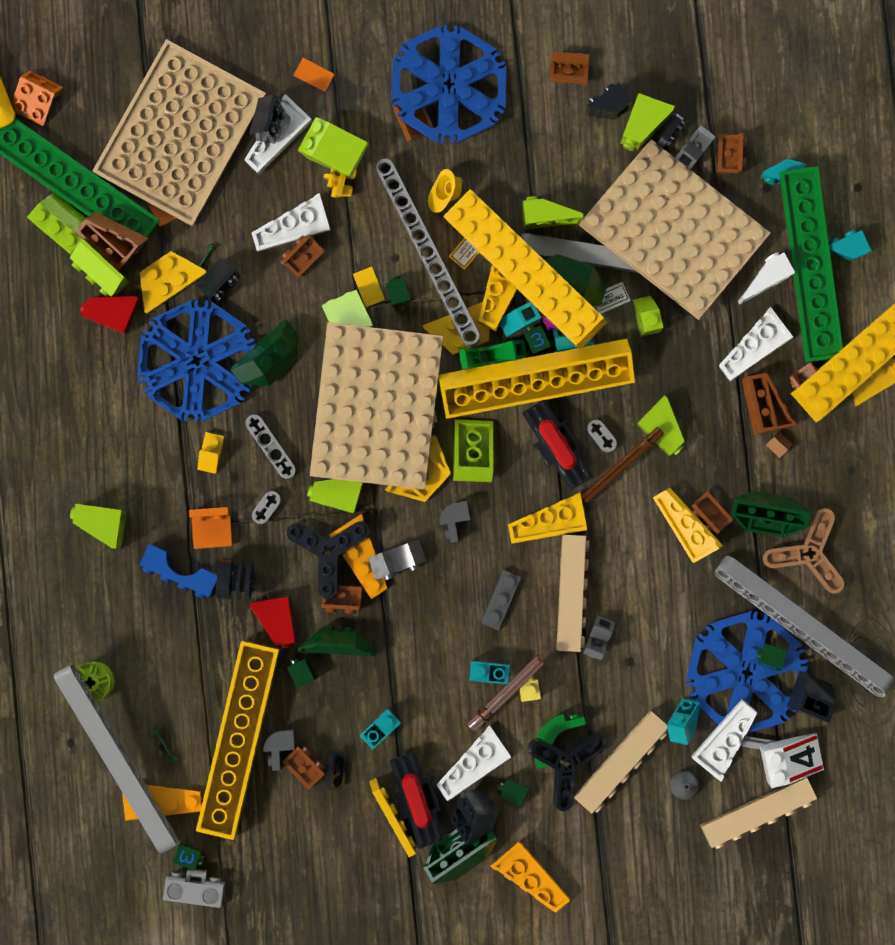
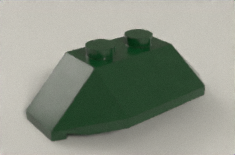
[545,254,607,306]
[230,319,297,386]
[731,491,811,538]
[298,626,376,657]
[423,829,497,884]

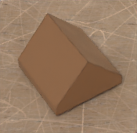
[766,431,793,458]

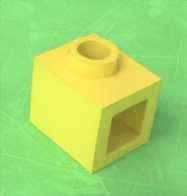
[519,676,541,702]

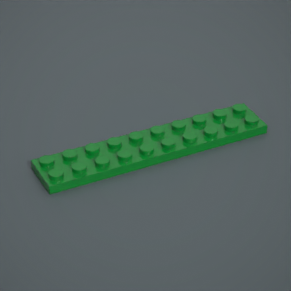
[0,118,160,252]
[779,166,843,362]

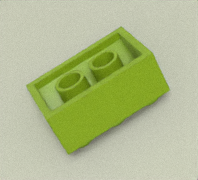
[27,193,86,255]
[70,238,130,297]

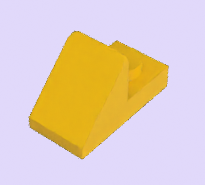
[197,432,225,474]

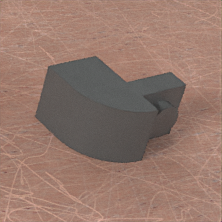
[675,125,715,170]
[440,501,470,543]
[584,615,615,660]
[263,729,296,771]

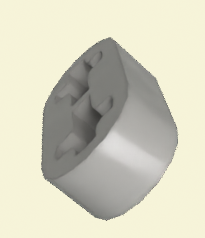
[587,420,617,452]
[252,491,281,524]

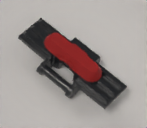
[522,400,594,491]
[389,752,445,849]

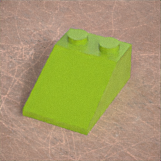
[298,117,369,177]
[522,196,583,230]
[453,420,493,482]

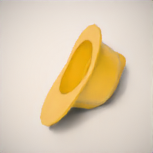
[428,169,463,213]

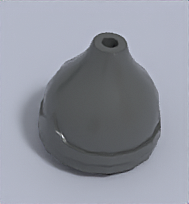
[670,770,699,800]

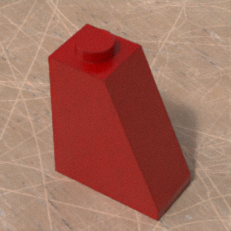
[80,296,141,335]
[250,597,296,649]

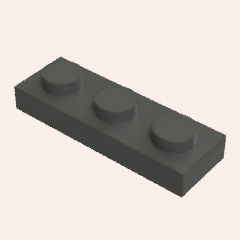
[481,570,521,630]

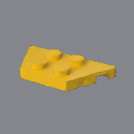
[140,251,207,315]
[423,302,490,355]
[385,435,451,502]

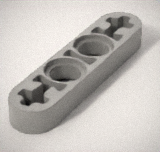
[246,415,296,479]

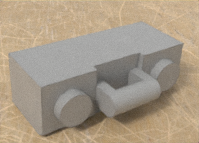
[163,868,226,908]

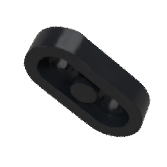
[657,112,685,148]
[325,751,347,791]

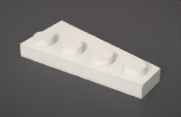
[245,94,312,174]
[252,193,331,252]
[719,307,793,382]
[692,699,757,782]
[437,725,512,801]

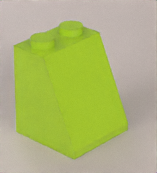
[620,93,675,151]
[322,290,374,328]
[70,504,127,549]

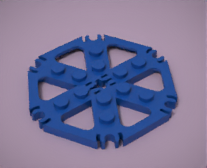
[391,25,506,145]
[137,300,256,423]
[685,611,809,733]

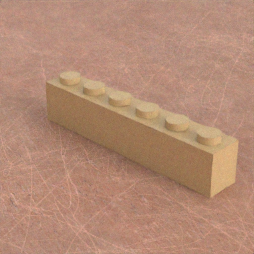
[556,535,589,652]
[574,711,668,814]
[700,777,817,849]

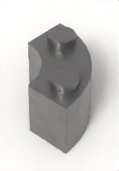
[368,540,426,581]

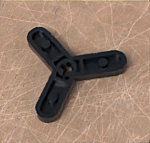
[287,521,371,600]
[528,733,607,811]

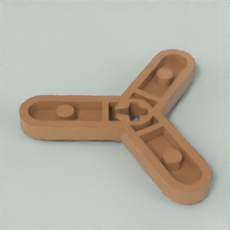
[762,508,844,594]

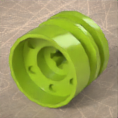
[76,662,115,702]

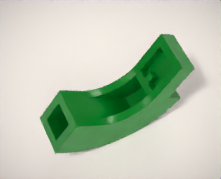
[459,340,528,369]
[535,713,586,769]

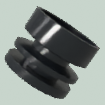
[216,559,256,601]

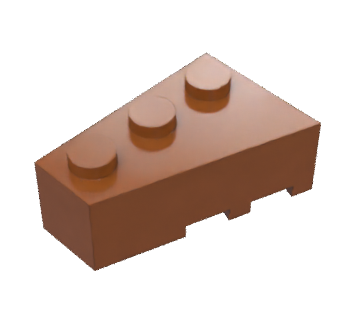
[75,212,148,271]
[741,373,797,435]

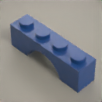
[139,544,217,599]

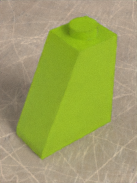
[632,296,664,337]
[637,395,684,456]
[307,479,363,514]

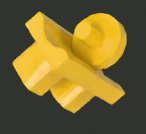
[323,169,357,198]

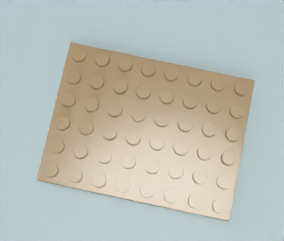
[92,39,266,227]
[579,139,770,320]
[310,322,443,489]

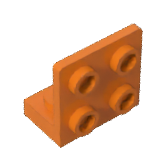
[11,70,63,126]
[189,507,232,549]

